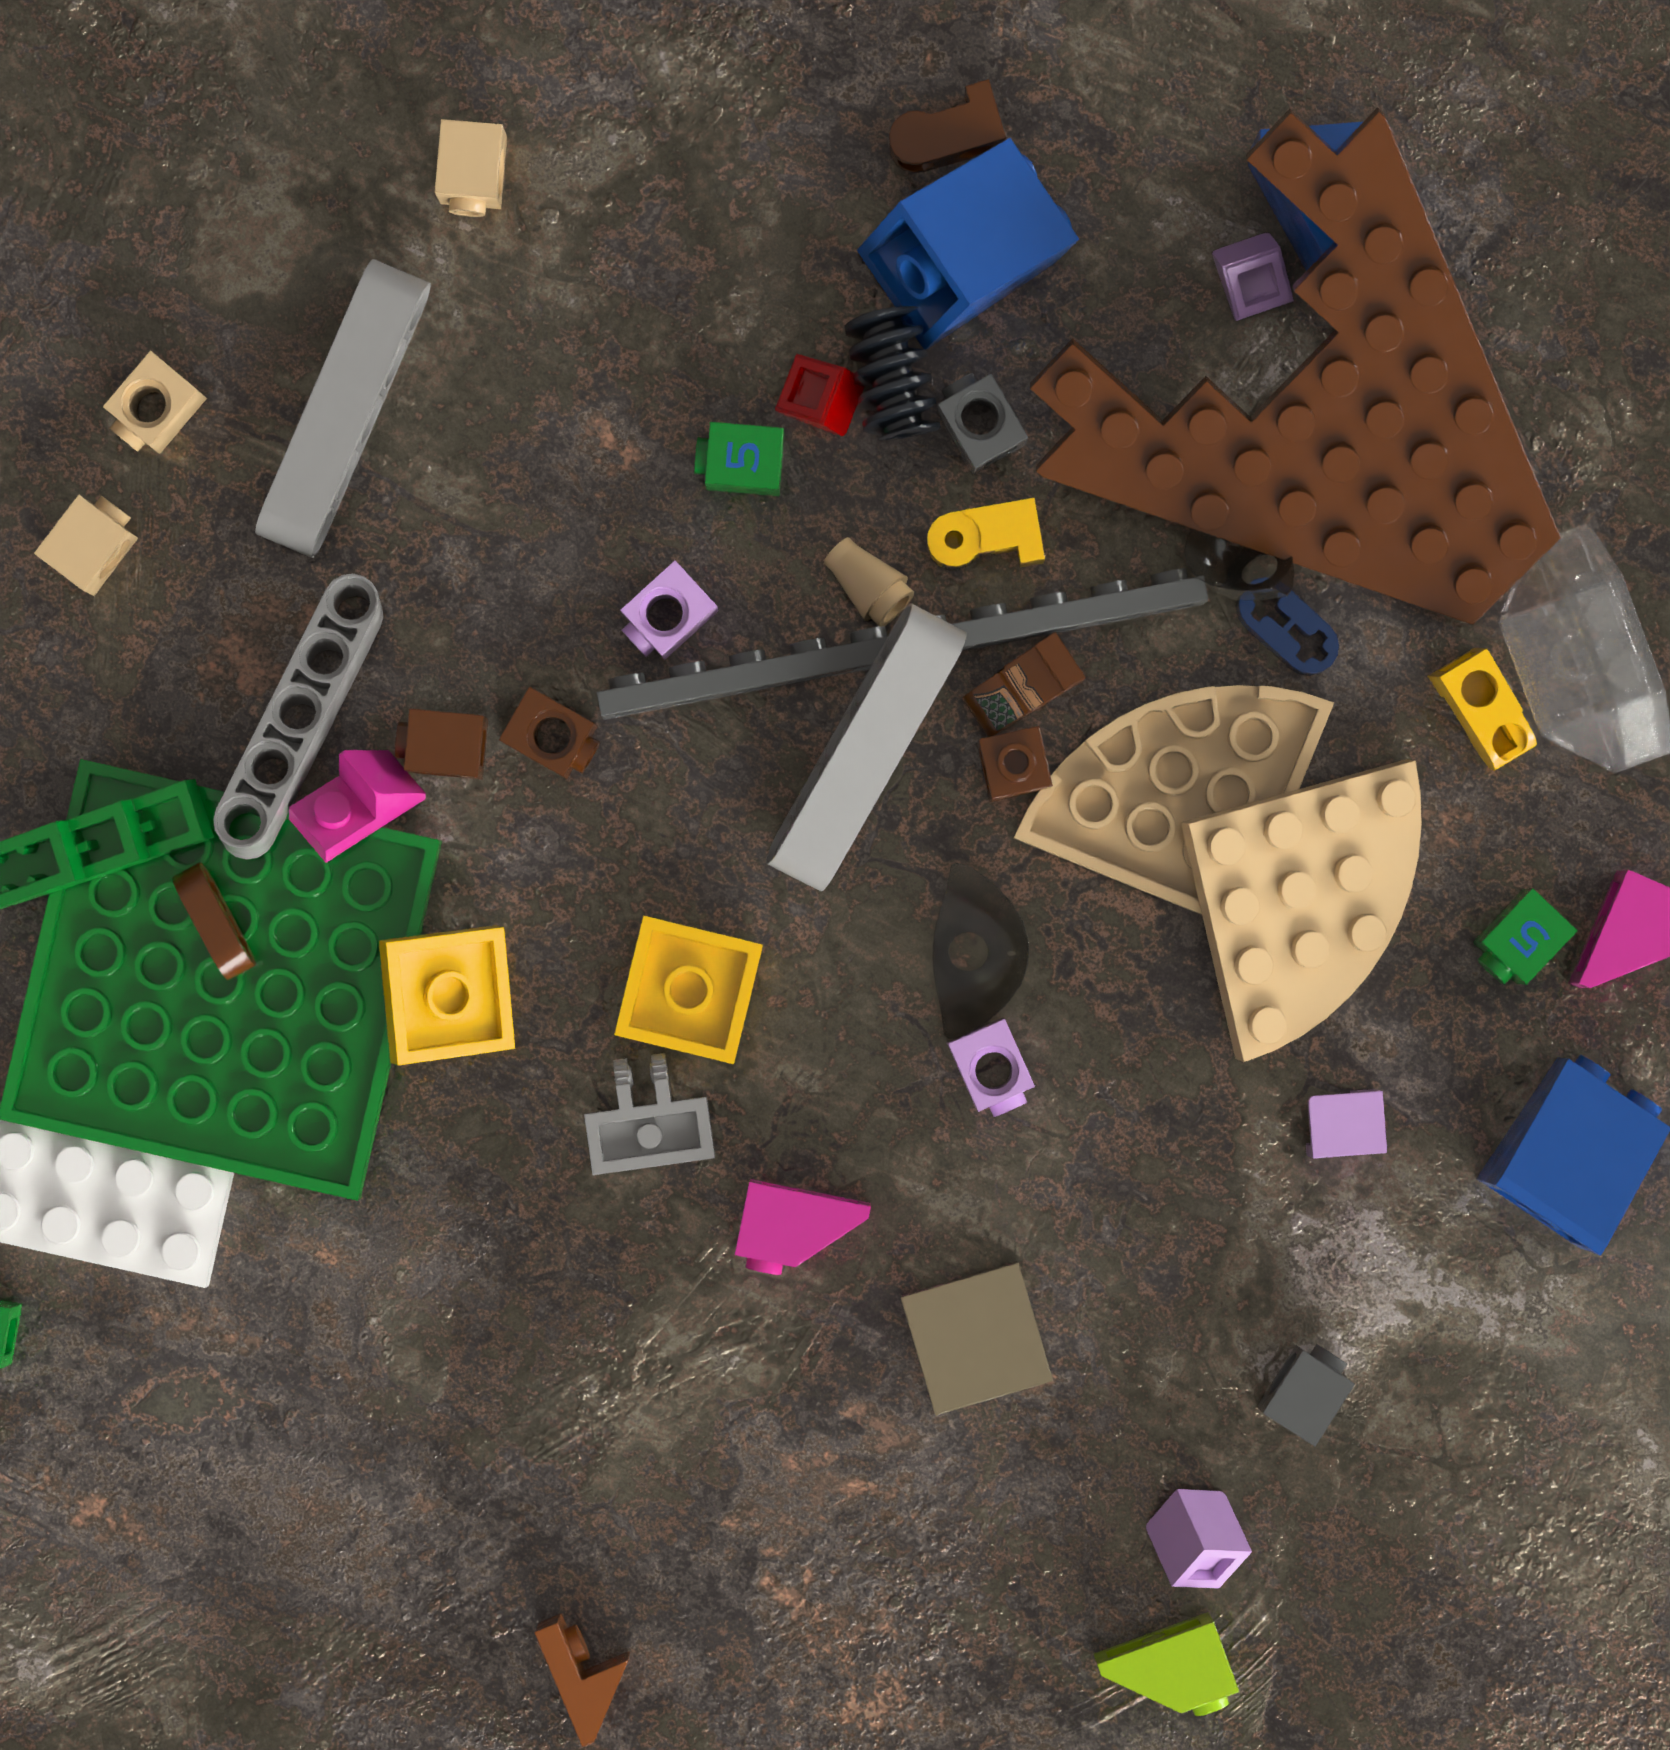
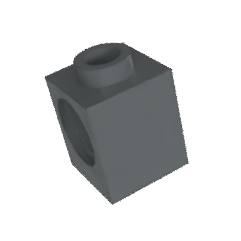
[936,373,1028,475]
[1256,1344,1355,1447]

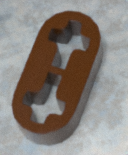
[172,862,256,980]

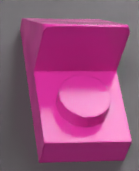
[289,750,426,863]

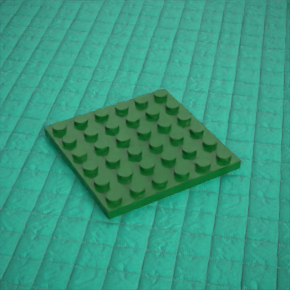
[0,759,442,1201]

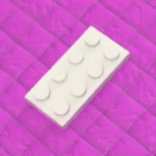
[0,1120,234,1288]

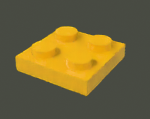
[614,915,763,1064]
[379,925,515,1065]

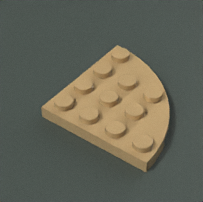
[1013,685,1334,915]
[1181,759,1422,1062]

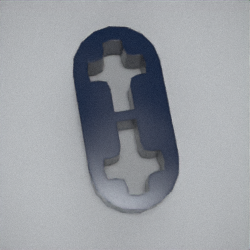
[1236,577,1339,676]

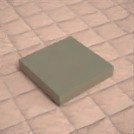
[900,1261,1053,1416]

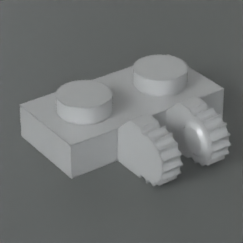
[584,1053,715,1175]

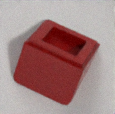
[775,353,864,436]

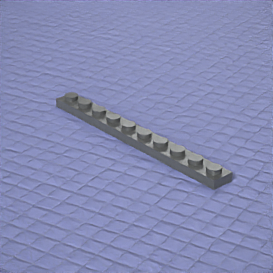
[597,568,1208,720]

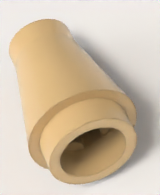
[824,537,914,627]

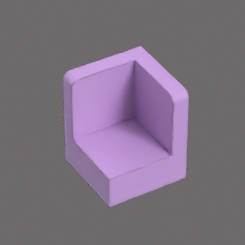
[1306,1089,1387,1158]
[1146,1489,1252,1588]

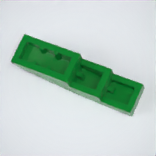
[0,779,215,909]

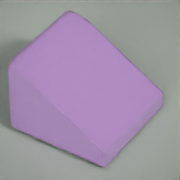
[1212,233,1294,321]

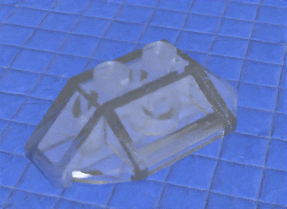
[1498,523,1670,773]

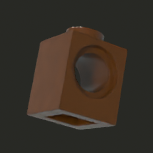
[499,687,600,779]
[395,709,489,780]
[976,726,1053,802]

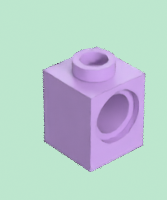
[621,561,718,660]
[947,1018,1035,1117]

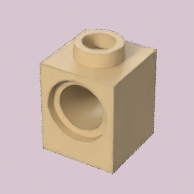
[435,119,507,217]
[103,350,207,454]
[34,495,138,596]

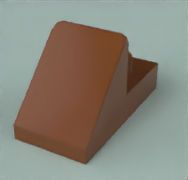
[534,1613,630,1748]

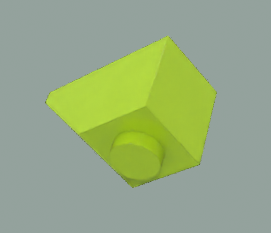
[1093,1612,1239,1716]

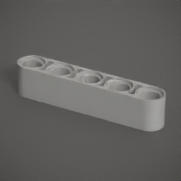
[255,259,431,558]
[213,573,384,860]
[766,603,967,891]

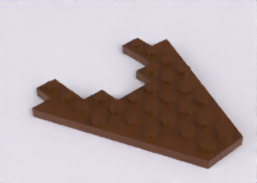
[1030,107,1561,625]

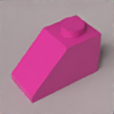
[1568,870,1670,988]
[735,1179,871,1275]

